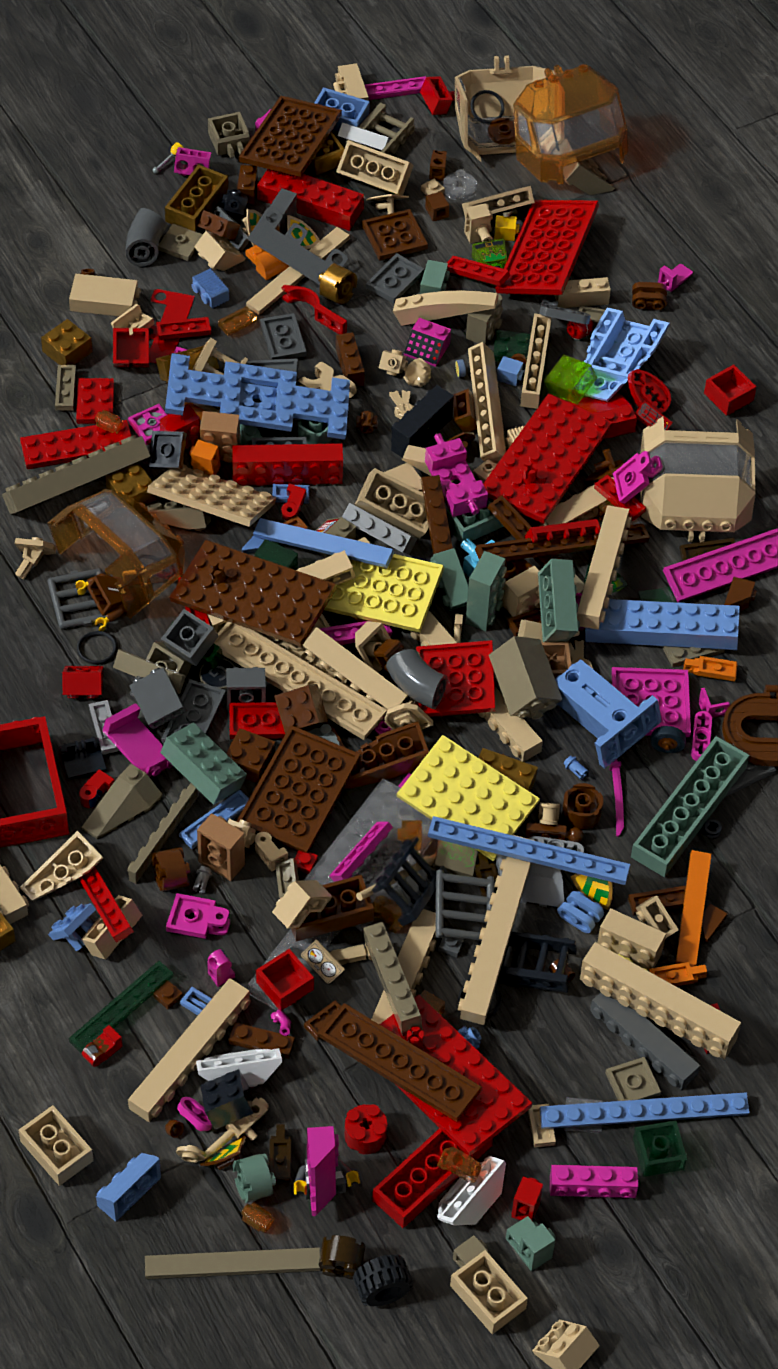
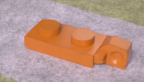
[683,656,738,681]
[649,962,707,986]

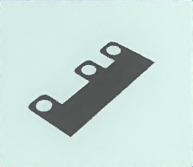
[247,207,348,285]

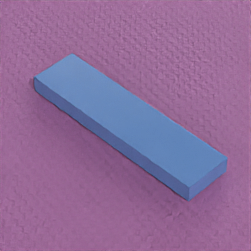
[179,790,249,849]

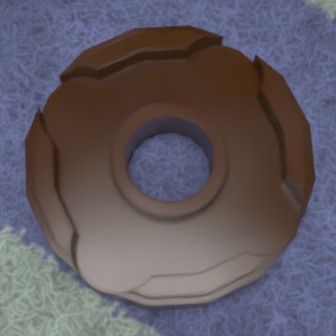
[487,118,521,145]

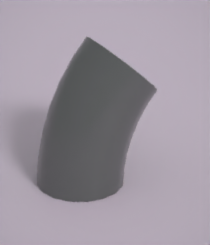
[126,208,167,267]
[386,649,447,710]

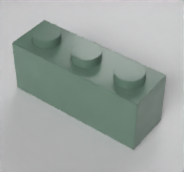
[430,548,468,611]

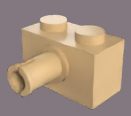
[464,204,493,243]

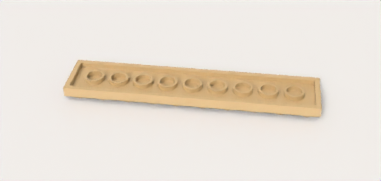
[214,622,387,740]

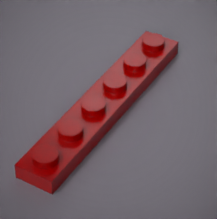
[79,867,134,943]

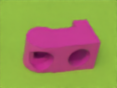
[207,949,235,987]

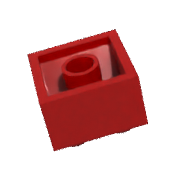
[62,666,104,698]

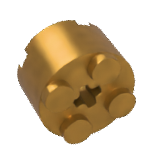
[318,263,357,304]

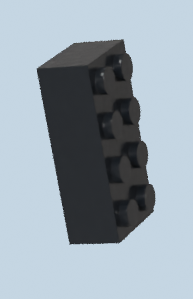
[391,385,454,458]

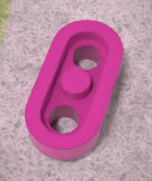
[177,1097,213,1131]

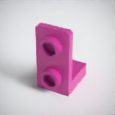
[658,264,693,292]

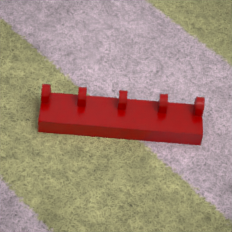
[525,519,601,543]

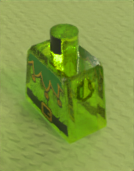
[471,239,507,269]

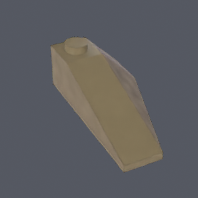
[132,501,211,531]
[82,764,163,839]

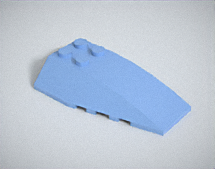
[576,307,670,402]

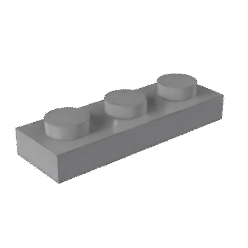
[89,700,120,755]

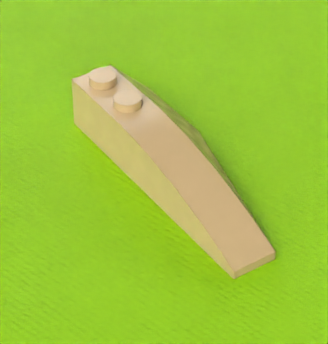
[393,291,499,326]

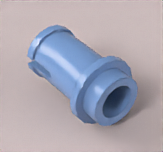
[564,756,589,780]

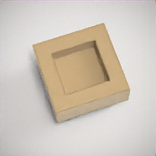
[421,178,445,196]

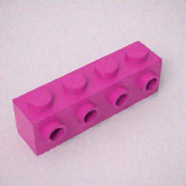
[550,1165,638,1198]

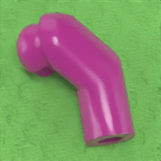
[271,1010,291,1036]

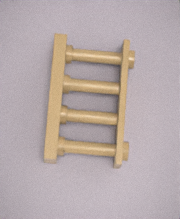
[184,338,248,413]

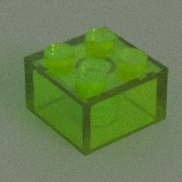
[544,355,597,404]

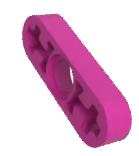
[691,711,712,761]

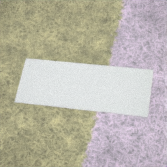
[338,123,388,150]

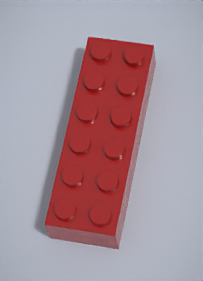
[257,169,364,231]
[232,444,343,486]
[372,1128,493,1228]

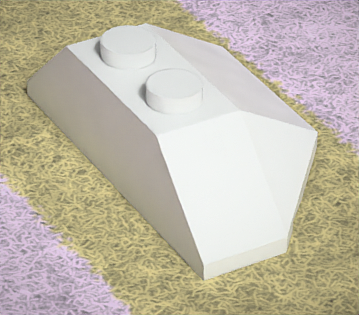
[196,1049,282,1087]
[437,1156,506,1225]

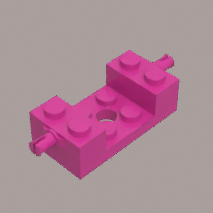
[425,433,488,517]

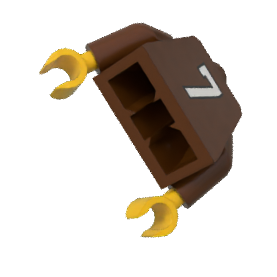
[75,573,135,631]

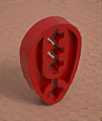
[628,369,671,413]

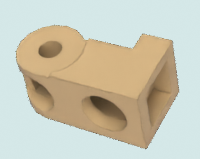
[255,832,288,872]

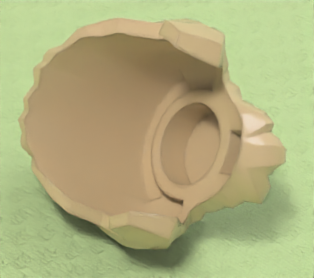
[403,358,431,387]

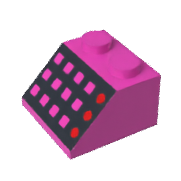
[404,318,451,367]

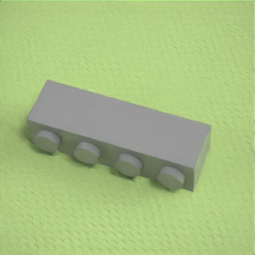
[342,503,418,555]

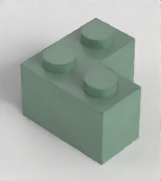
[506,1216,555,1272]

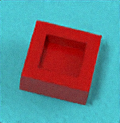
[295,850,318,875]

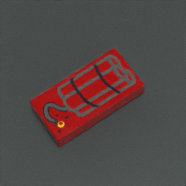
[635,401,673,430]

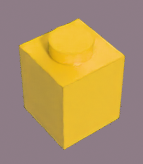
[494,215,519,241]

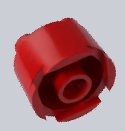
[344,1104,387,1155]

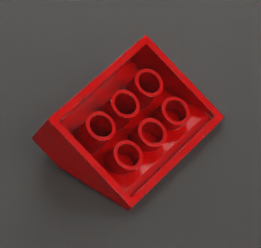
[568,392,637,439]

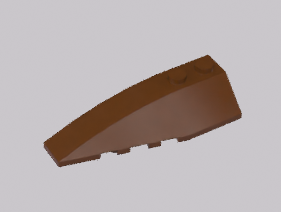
[343,721,429,790]

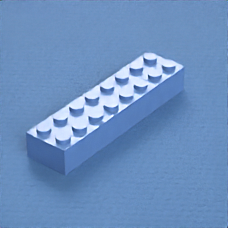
[585,599,740,650]

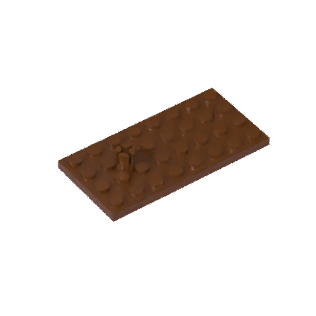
[169,540,337,647]

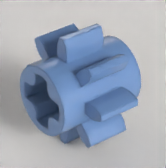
[458,1026,481,1049]

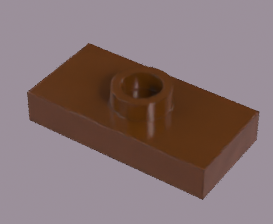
[304,1000,341,1041]

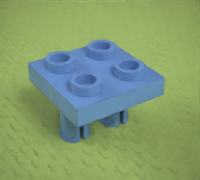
[48,903,96,951]

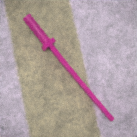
[609,758,624,837]

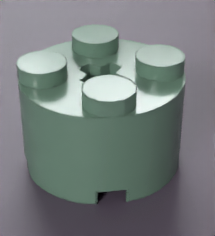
[298,419,333,444]
[233,1153,276,1203]

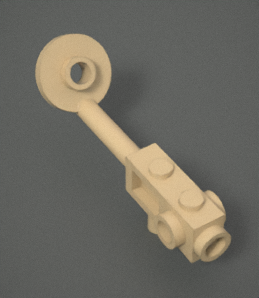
[176,1097,269,1163]

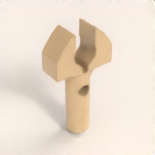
[453,614,463,643]

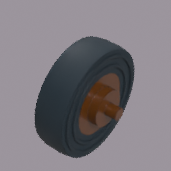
[651,726,686,753]

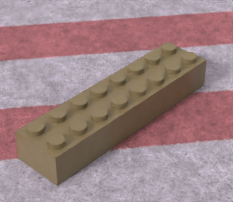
[2,435,150,514]

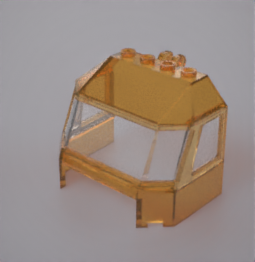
[513,64,628,184]
[47,489,185,619]

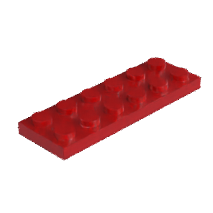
[20,420,131,469]

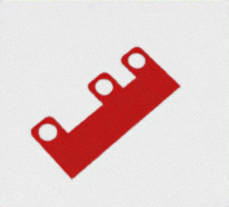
[149,289,195,364]

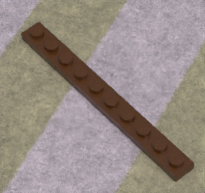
[475,523,650,561]

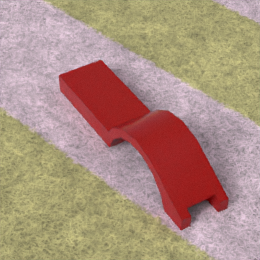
[281,285,347,334]

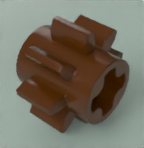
[356,411,378,433]

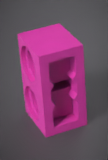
[174,147,211,176]

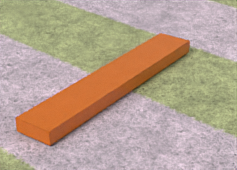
[675,850,711,966]

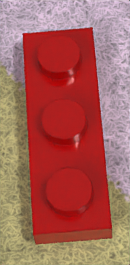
[156,317,211,340]
[594,475,646,521]

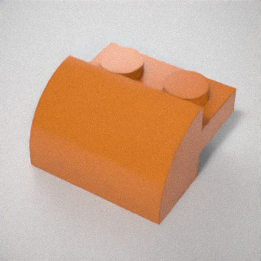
[246,245,289,280]

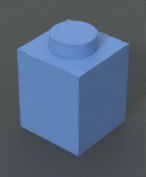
[497,356,525,386]

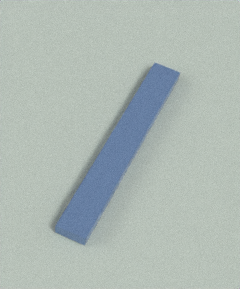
[253,518,394,568]

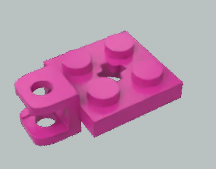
[613,451,663,504]
[166,893,231,939]

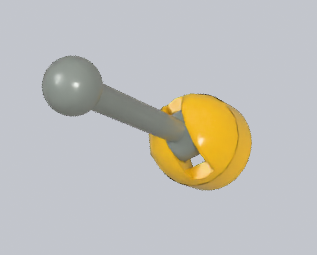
[152,142,184,174]

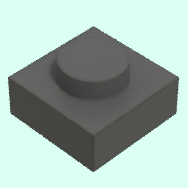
[438,936,464,958]

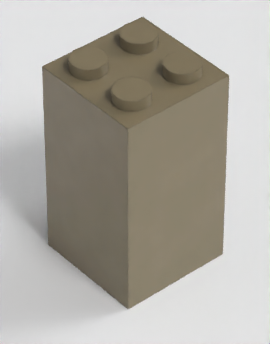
[489,636,562,719]

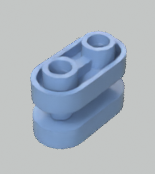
[557,891,604,933]

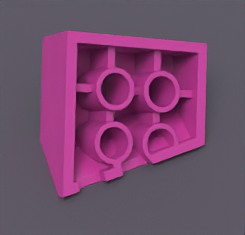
[307,1126,339,1216]

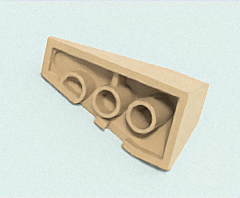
[20,831,103,902]

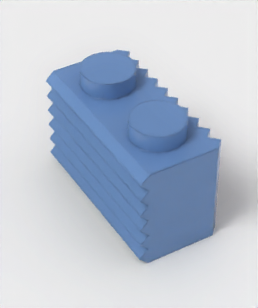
[192,268,229,308]

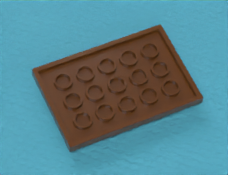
[239,96,342,177]
[236,725,361,853]

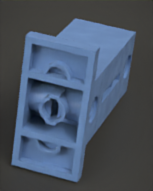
[555,659,662,769]

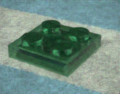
[493,330,531,361]

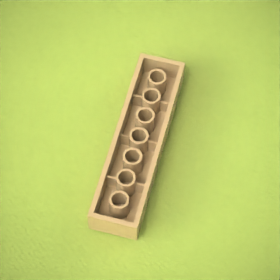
[580,942,741,1060]

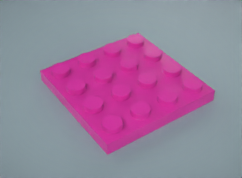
[611,667,691,737]

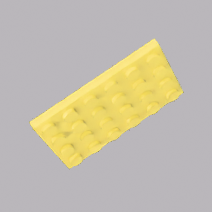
[324,554,444,633]
[397,735,540,861]

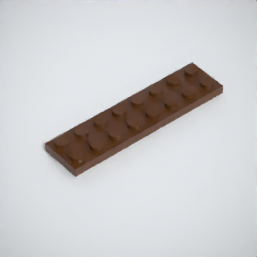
[319,1003,482,1122]

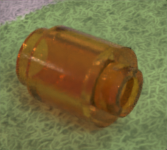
[95,410,123,433]
[241,1202,274,1233]

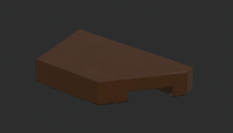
[701,904,727,943]

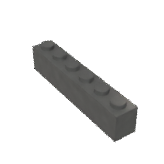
[590,993,700,1090]

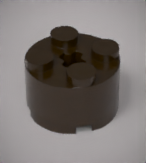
[318,1235,366,1279]

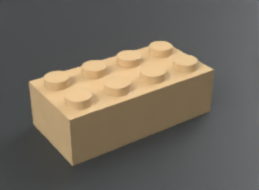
[336,140,414,195]
[355,468,429,538]

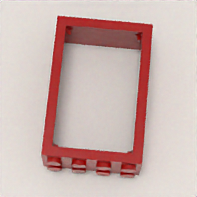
[0,716,69,848]

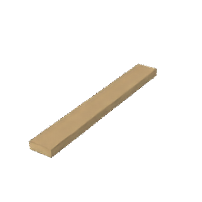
[246,227,350,315]

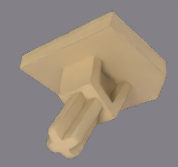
[15,537,56,579]
[385,697,433,730]

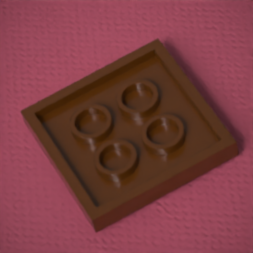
[362,209,428,261]

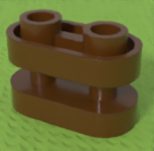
[632,282,667,310]

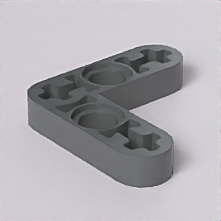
[539,299,591,324]

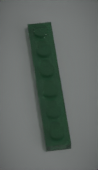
[68,961,173,1053]

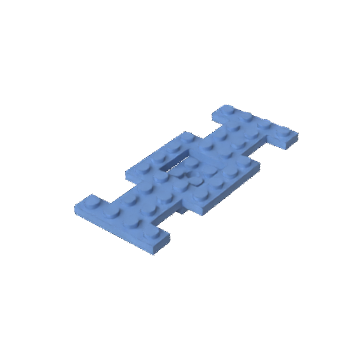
[165,353,350,440]

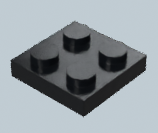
[148,431,187,469]

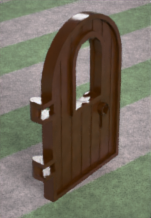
[722,685,778,767]

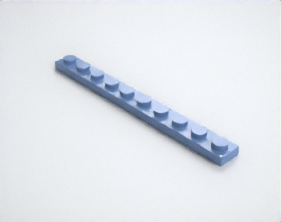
[428,816,630,885]
[539,1092,749,1129]

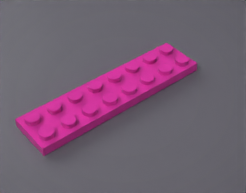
[663,528,778,603]

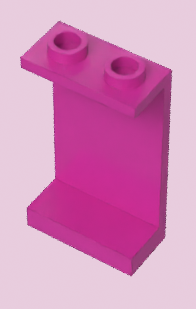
[102,703,173,777]

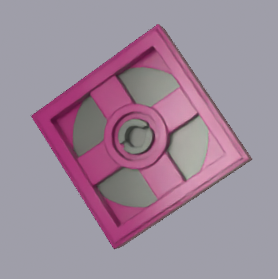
[128,404,167,445]

